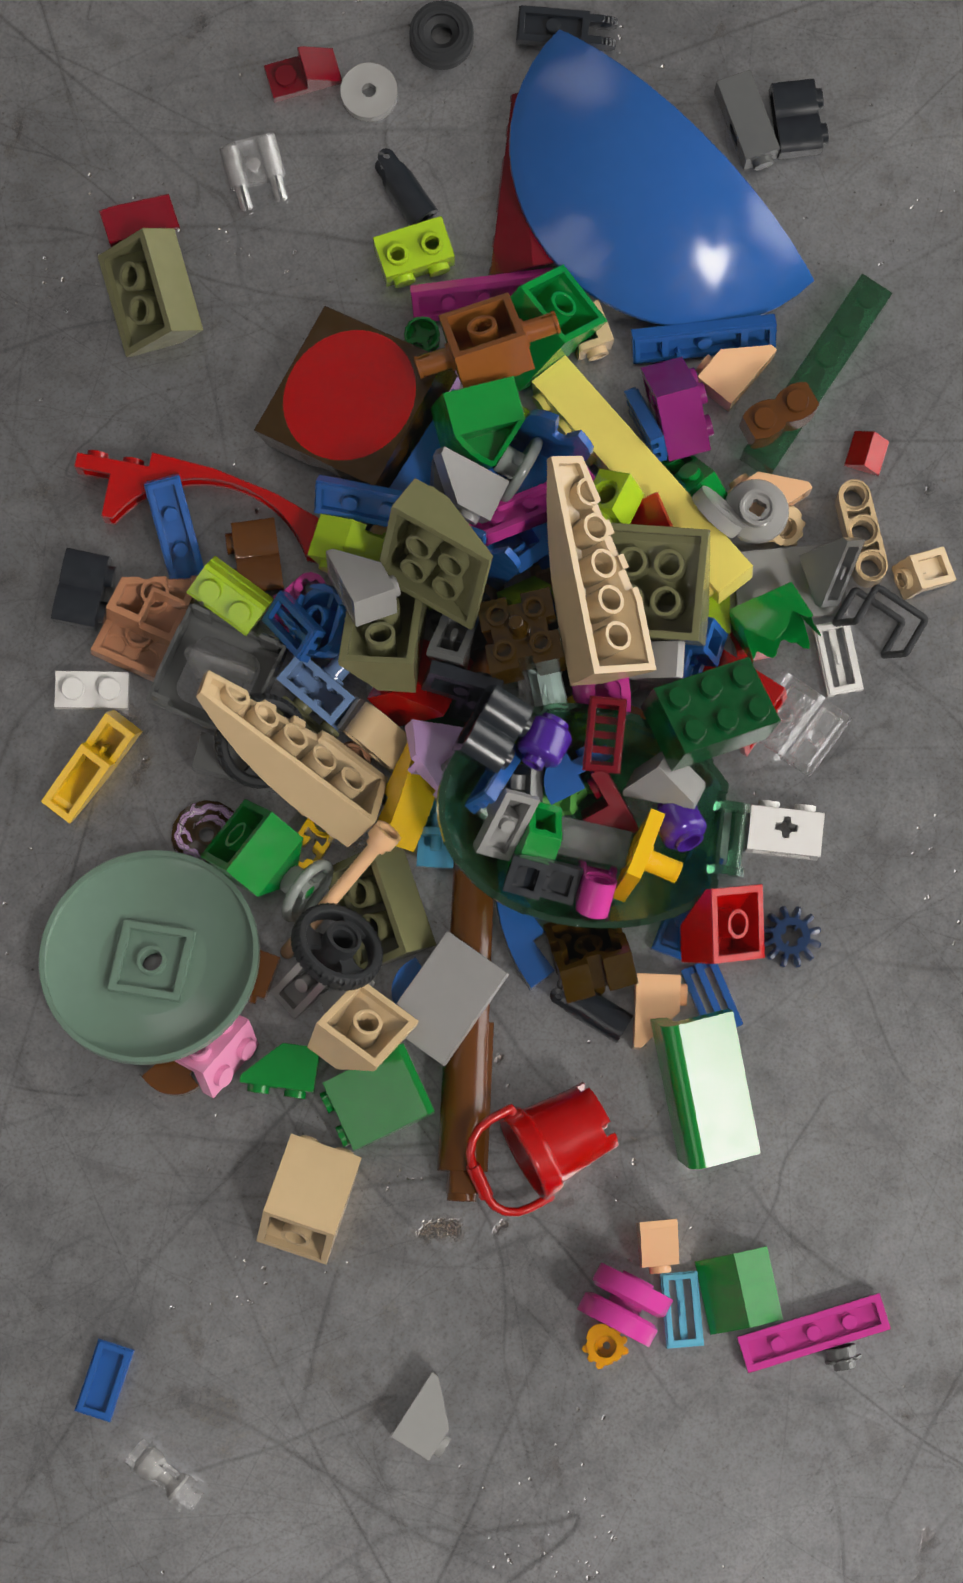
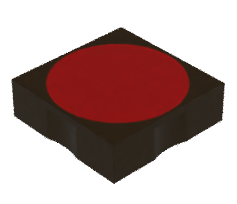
[254,306,458,488]

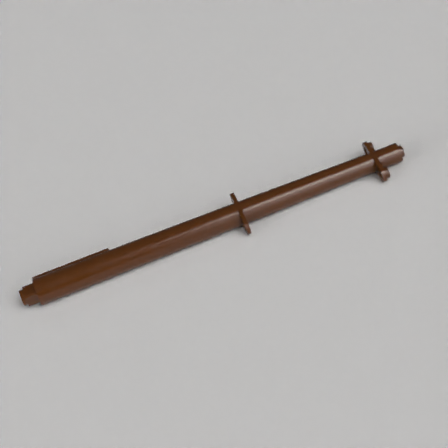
[437,584,504,1202]

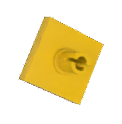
[613,808,683,903]

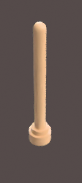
[280,820,401,959]

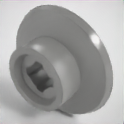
[725,479,789,544]

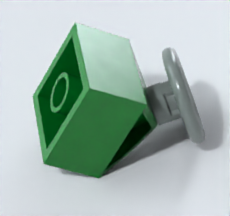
[430,376,543,502]
[200,799,334,922]

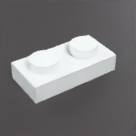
[54,671,130,710]

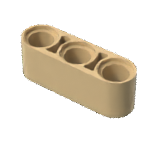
[835,479,888,588]
[343,702,407,774]

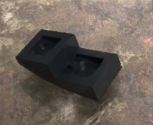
[502,854,583,906]

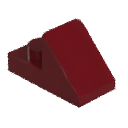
[264,46,342,103]
[580,771,640,833]

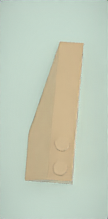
[547,456,656,686]
[196,670,388,847]

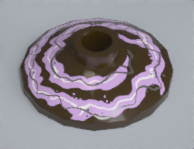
[171,800,234,863]

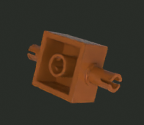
[413,292,561,388]

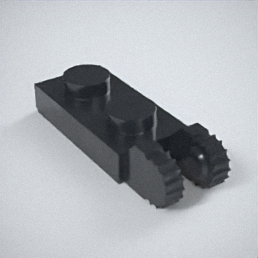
[516,5,618,51]

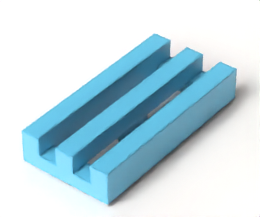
[660,1271,704,1349]

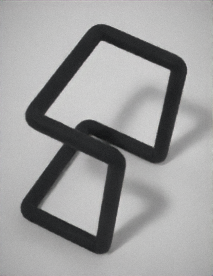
[832,584,928,659]

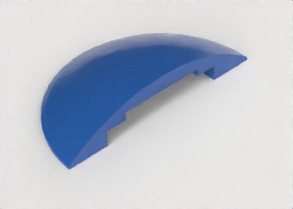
[509,29,814,326]

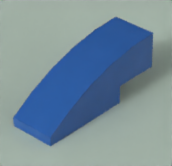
[495,873,555,990]

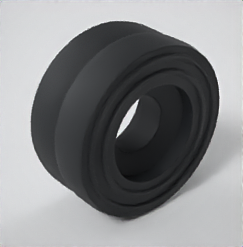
[409,0,474,70]

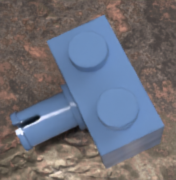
[276,656,356,731]

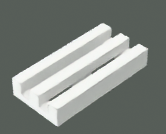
[812,622,864,698]

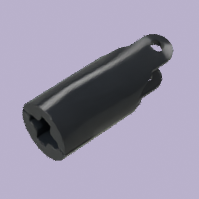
[375,148,438,226]
[550,980,634,1043]

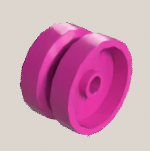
[577,1263,673,1347]

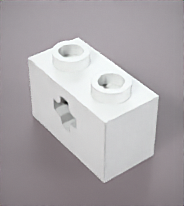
[744,800,825,861]

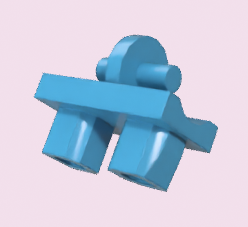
[416,801,457,869]

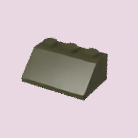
[98,228,203,357]
[338,590,429,693]
[329,846,436,969]

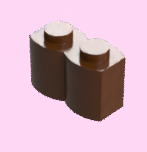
[739,382,819,449]
[225,517,284,595]

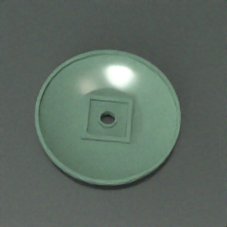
[39,850,260,1065]

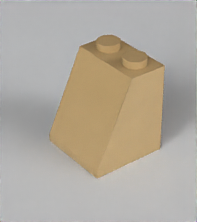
[256,1134,362,1265]

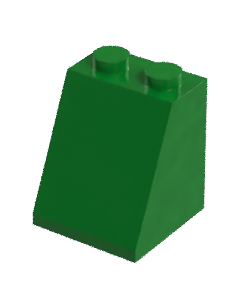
[510,264,608,392]
[319,1043,435,1152]

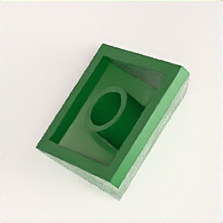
[694,1246,783,1335]

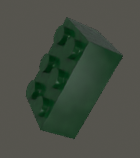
[640,657,781,771]

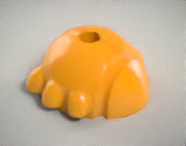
[582,1324,629,1369]

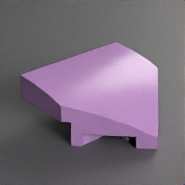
[405,719,477,803]

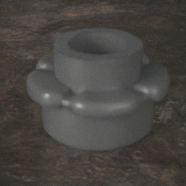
[825,1343,861,1371]

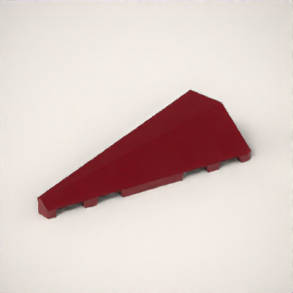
[488,92,557,275]

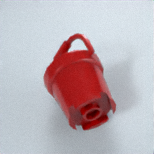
[465,1082,619,1217]

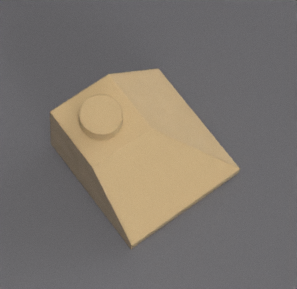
[307,984,419,1071]

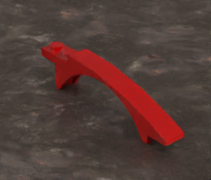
[74,450,319,564]

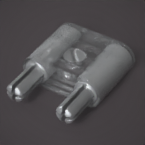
[219,133,288,212]

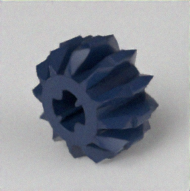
[764,906,821,968]

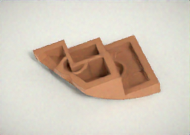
[91,576,197,682]

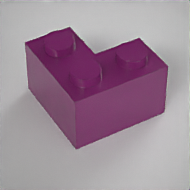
[640,357,714,462]

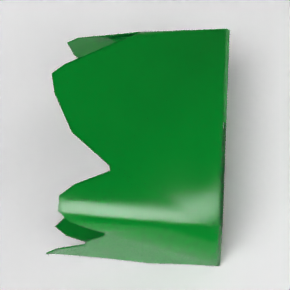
[729,582,821,664]

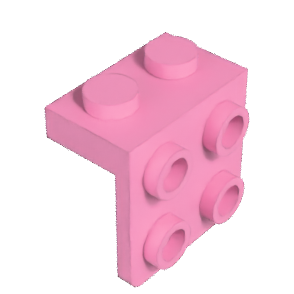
[174,1015,259,1098]

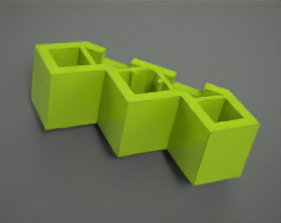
[308,514,433,612]

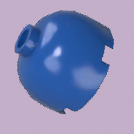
[289,583,347,658]

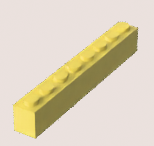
[531,355,753,604]

